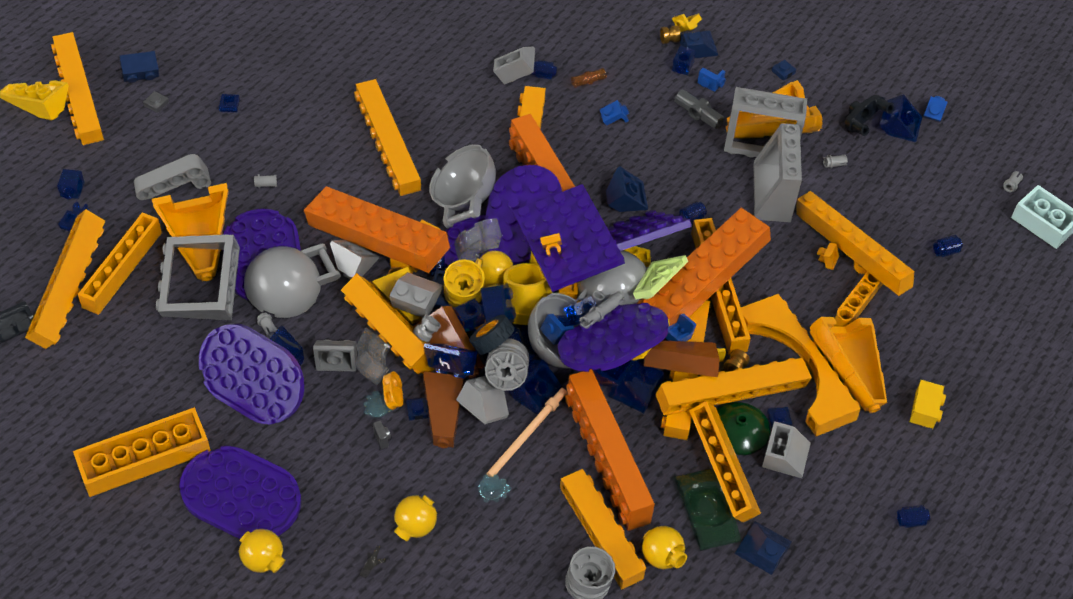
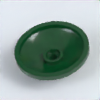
[717,402,770,455]

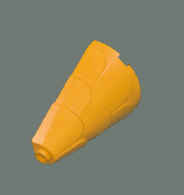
[725,80,822,138]
[152,183,228,281]
[809,317,887,413]

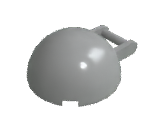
[429,145,496,228]
[244,244,341,318]
[576,250,647,315]
[528,293,602,372]

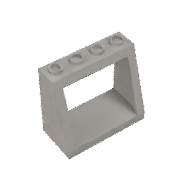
[724,87,807,157]
[753,123,802,222]
[156,235,240,320]

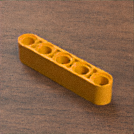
[835,271,883,327]

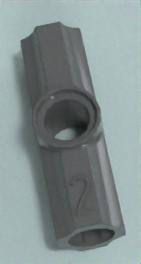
[674,89,725,129]

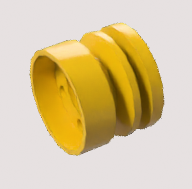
[444,259,485,310]

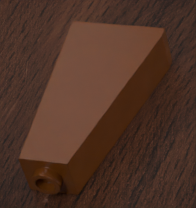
[413,306,485,379]
[643,341,720,377]
[424,372,464,448]

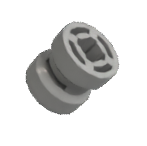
[413,314,441,342]

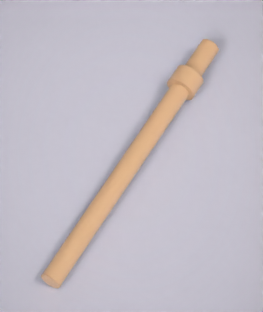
[487,388,567,479]

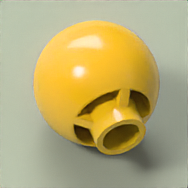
[475,250,513,289]
[394,495,437,541]
[642,526,687,569]
[239,529,286,573]

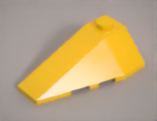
[0,80,69,120]

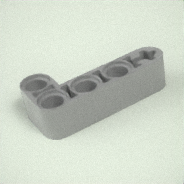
[134,154,211,200]

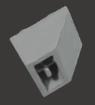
[493,46,535,84]
[762,421,810,478]

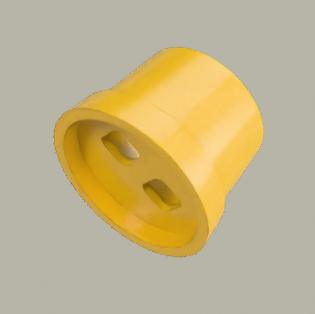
[500,263,553,325]

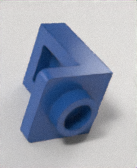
[697,68,726,92]
[924,96,947,122]
[600,100,629,125]
[665,313,696,342]
[540,314,574,345]

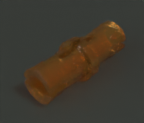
[571,68,607,88]

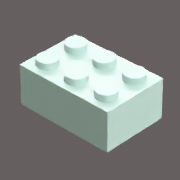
[1011,185,1073,249]

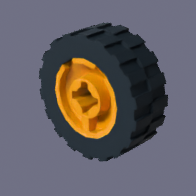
[469,314,514,355]

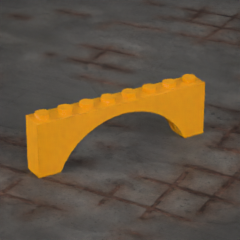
[741,294,860,436]

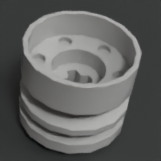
[485,339,529,391]
[565,547,615,599]

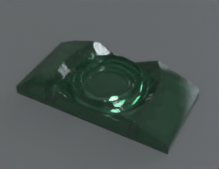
[674,468,741,551]

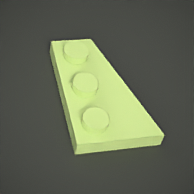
[633,255,688,300]

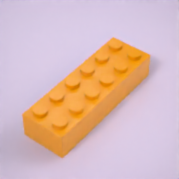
[341,273,443,374]
[73,407,211,497]

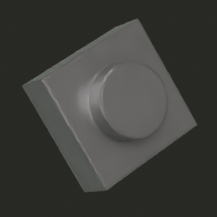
[143,91,169,113]
[373,420,391,449]

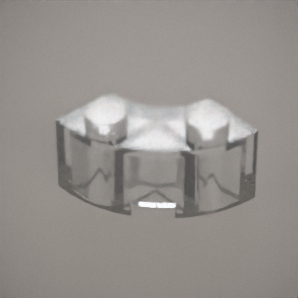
[454,218,502,261]
[355,328,391,385]

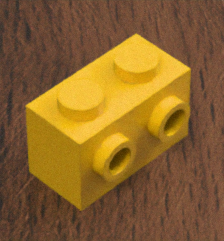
[909,380,946,429]

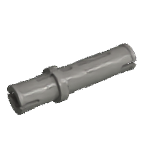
[579,291,625,329]

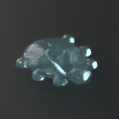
[363,391,392,418]
[478,475,511,503]

